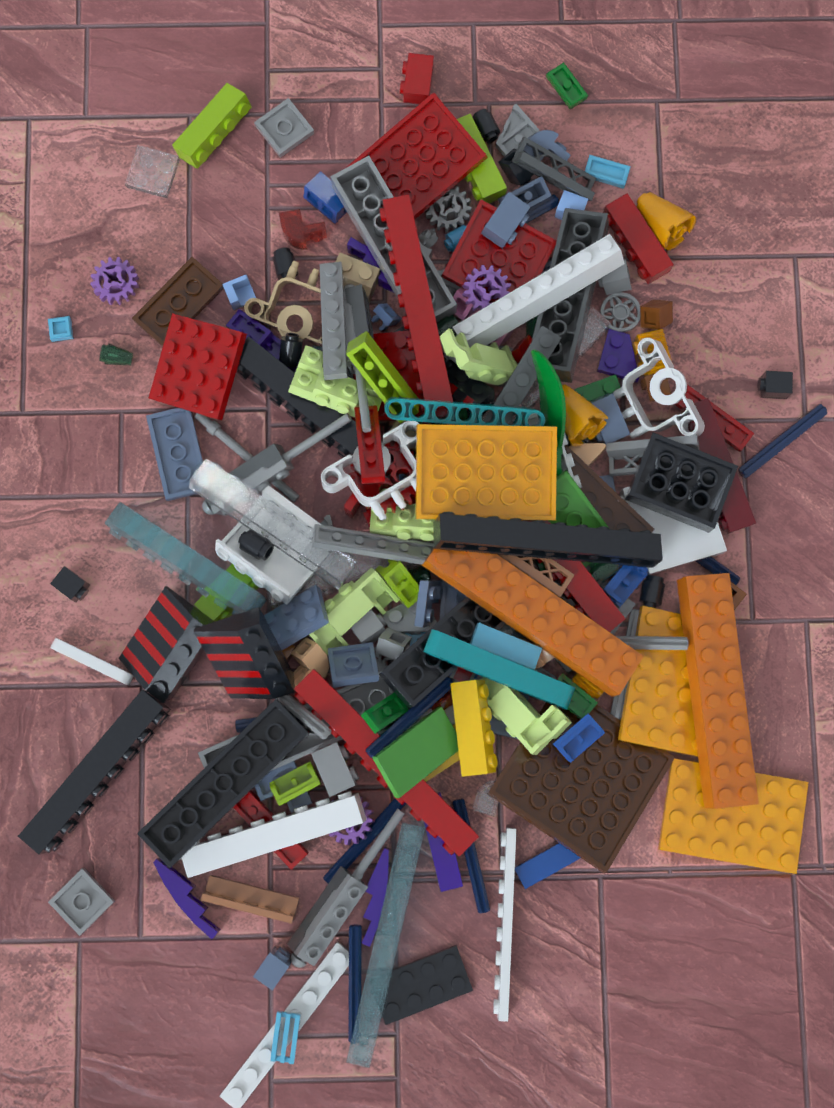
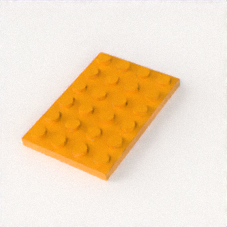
[415,424,557,520]
[618,606,698,757]
[658,758,809,874]

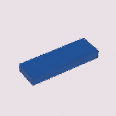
[515,843,580,889]

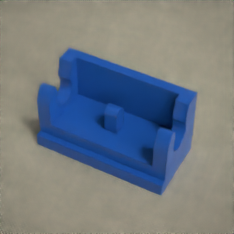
[303,171,347,224]
[603,565,649,608]
[553,713,605,763]

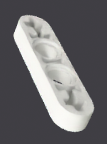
[50,638,134,686]

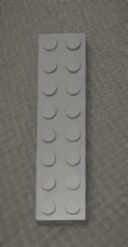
[330,156,457,323]

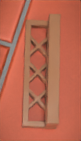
[498,554,574,597]
[201,875,300,924]

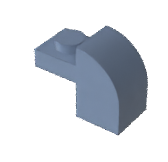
[523,130,571,165]

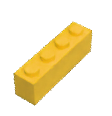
[450,680,498,777]

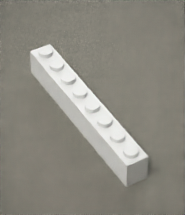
[453,234,624,348]
[182,791,367,878]

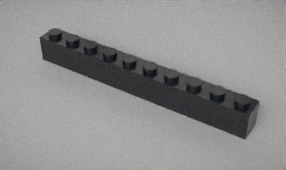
[433,512,663,568]

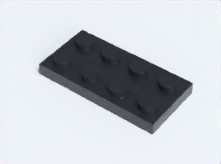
[369,945,473,1025]

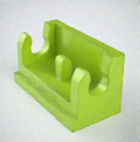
[375,559,419,609]
[269,761,322,806]

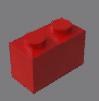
[400,53,434,104]

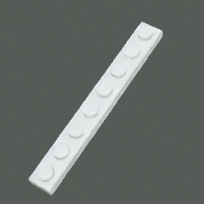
[493,827,516,1022]
[220,941,349,1108]

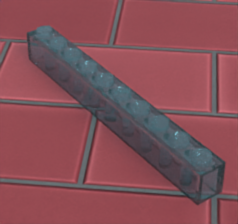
[346,823,426,1068]

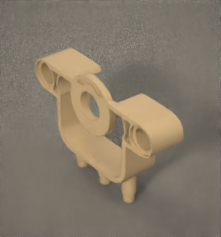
[244,261,322,344]

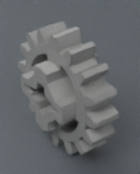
[426,186,472,233]

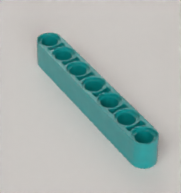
[384,397,545,426]
[423,629,575,710]

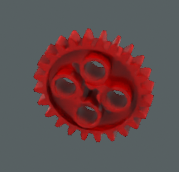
[349,442,416,514]

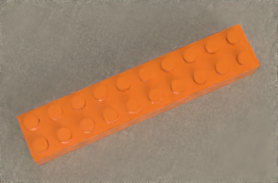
[422,548,644,697]
[677,573,759,809]

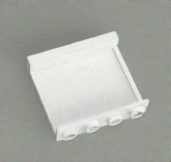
[215,485,335,605]
[619,487,727,575]

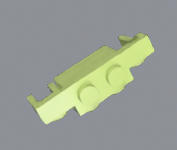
[439,328,518,386]
[288,345,382,417]
[370,488,435,541]
[309,568,399,655]
[480,677,572,755]

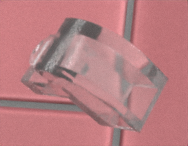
[471,779,498,817]

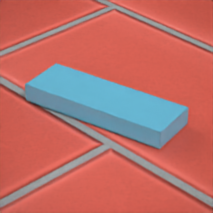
[470,623,542,670]

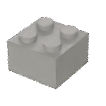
[311,742,359,797]

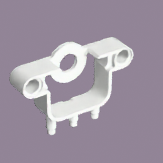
[613,338,705,439]
[321,421,419,521]

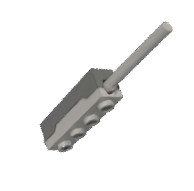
[344,284,374,433]
[201,413,352,516]
[287,808,405,968]

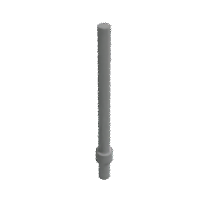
[194,413,299,502]

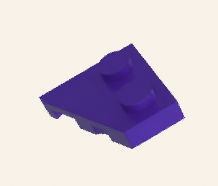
[597,329,639,383]

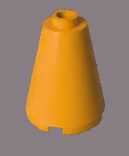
[637,192,696,251]
[562,384,608,447]

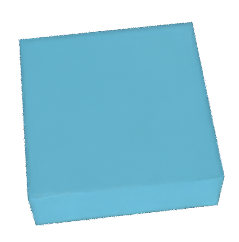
[48,316,74,342]

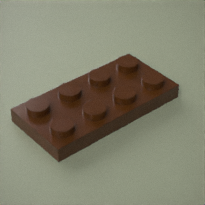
[132,257,224,347]

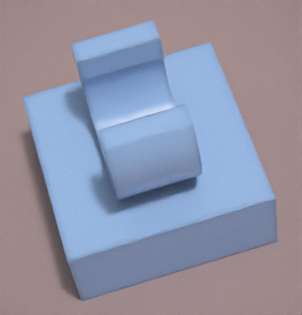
[371,303,401,331]

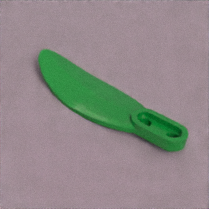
[531,349,566,477]

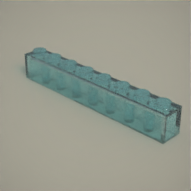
[104,502,267,615]

